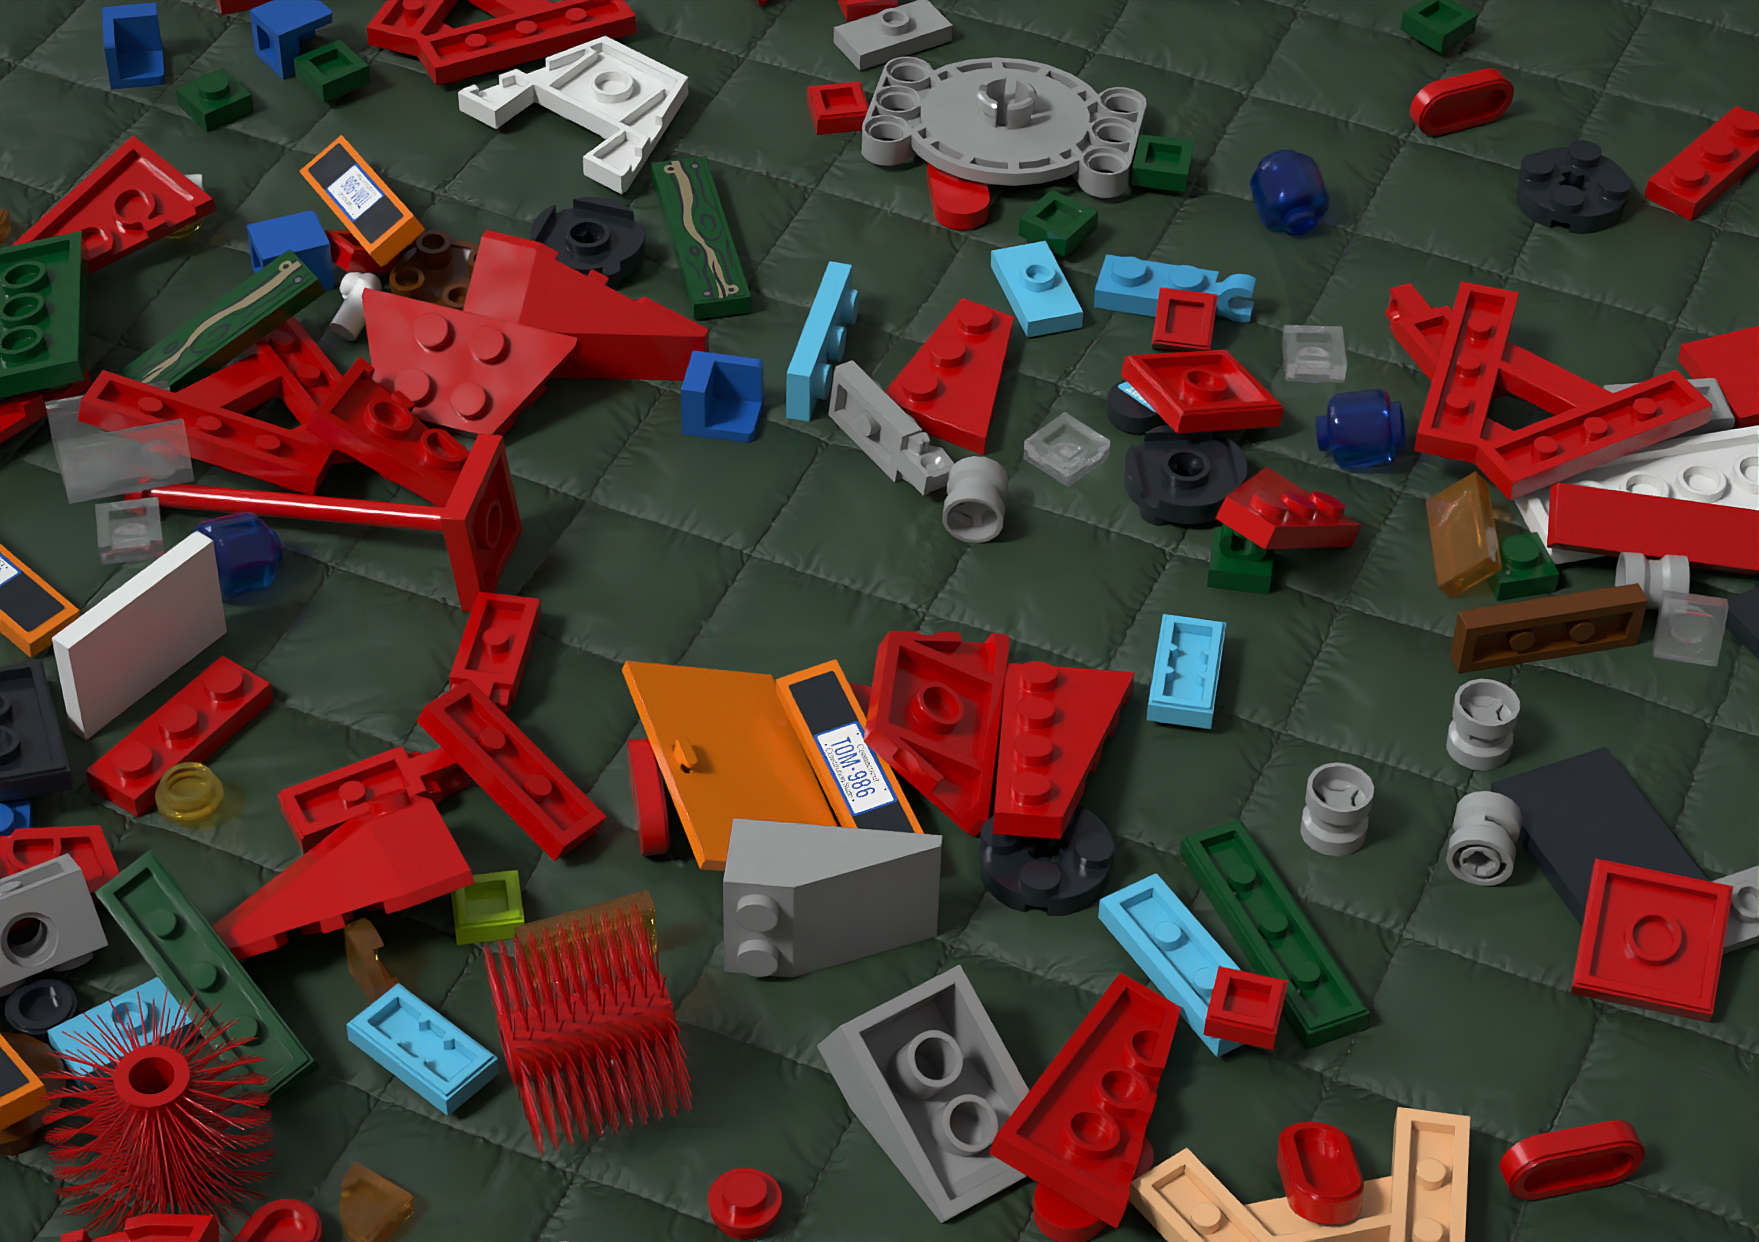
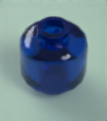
[1249,150,1330,236]
[1316,388,1406,470]
[192,512,282,600]

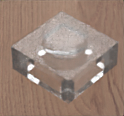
[1282,325,1347,383]
[1023,412,1110,488]
[95,497,165,565]
[1652,590,1729,667]

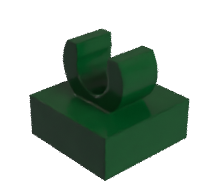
[1207,523,1274,595]

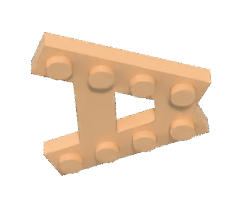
[1128,1107,1470,1242]

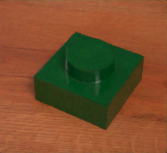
[1400,0,1478,53]
[294,39,371,103]
[176,68,254,132]
[1131,134,1195,192]
[1018,190,1098,257]
[1475,532,1559,601]

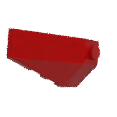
[463,229,709,381]
[212,789,475,960]

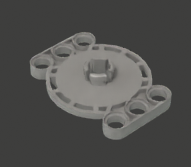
[861,57,1146,198]

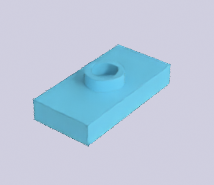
[991,241,1083,338]
[1146,614,1226,729]
[47,977,201,1091]
[346,983,499,1116]

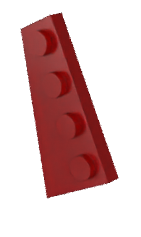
[993,661,1135,839]
[989,972,1181,1229]

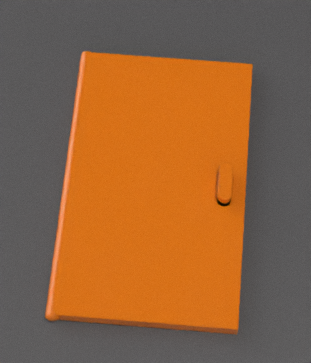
[622,661,838,871]

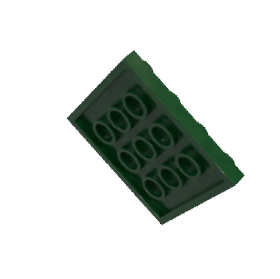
[0,231,88,402]

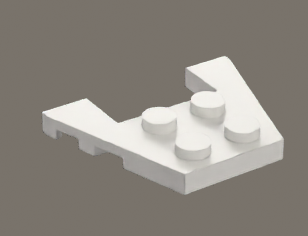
[458,36,688,194]

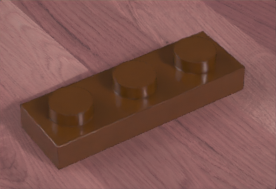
[1450,583,1648,674]

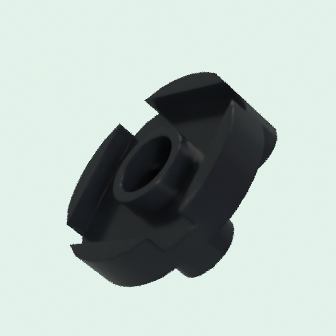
[1516,140,1631,234]
[530,197,645,291]
[1124,424,1247,526]
[980,805,1115,916]

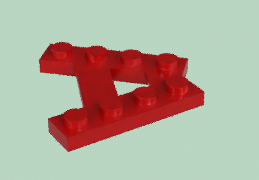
[366,0,636,86]
[1414,281,1713,501]
[78,316,358,496]

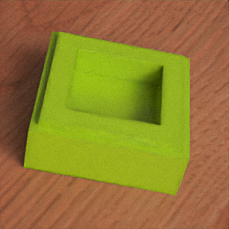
[451,870,526,945]

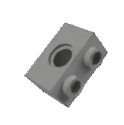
[0,853,108,997]

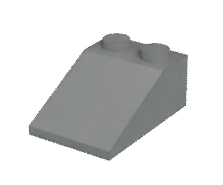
[723,818,942,978]
[817,965,1029,1223]

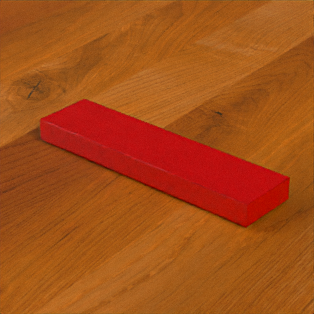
[1547,482,1759,576]

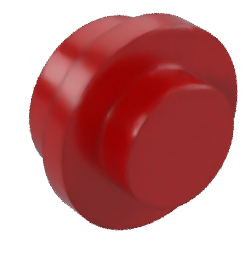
[708,1168,782,1240]

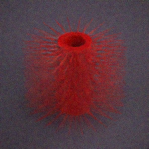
[483,902,693,1155]
[38,989,277,1238]

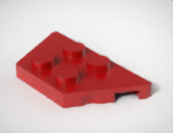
[362,287,583,439]
[863,631,1010,837]

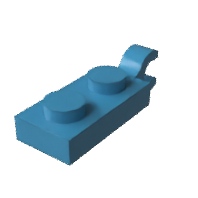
[1094,254,1257,323]

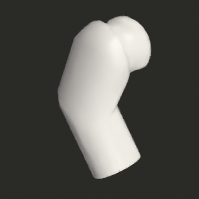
[330,272,382,341]

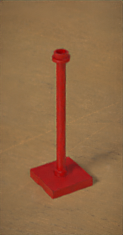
[124,434,522,612]

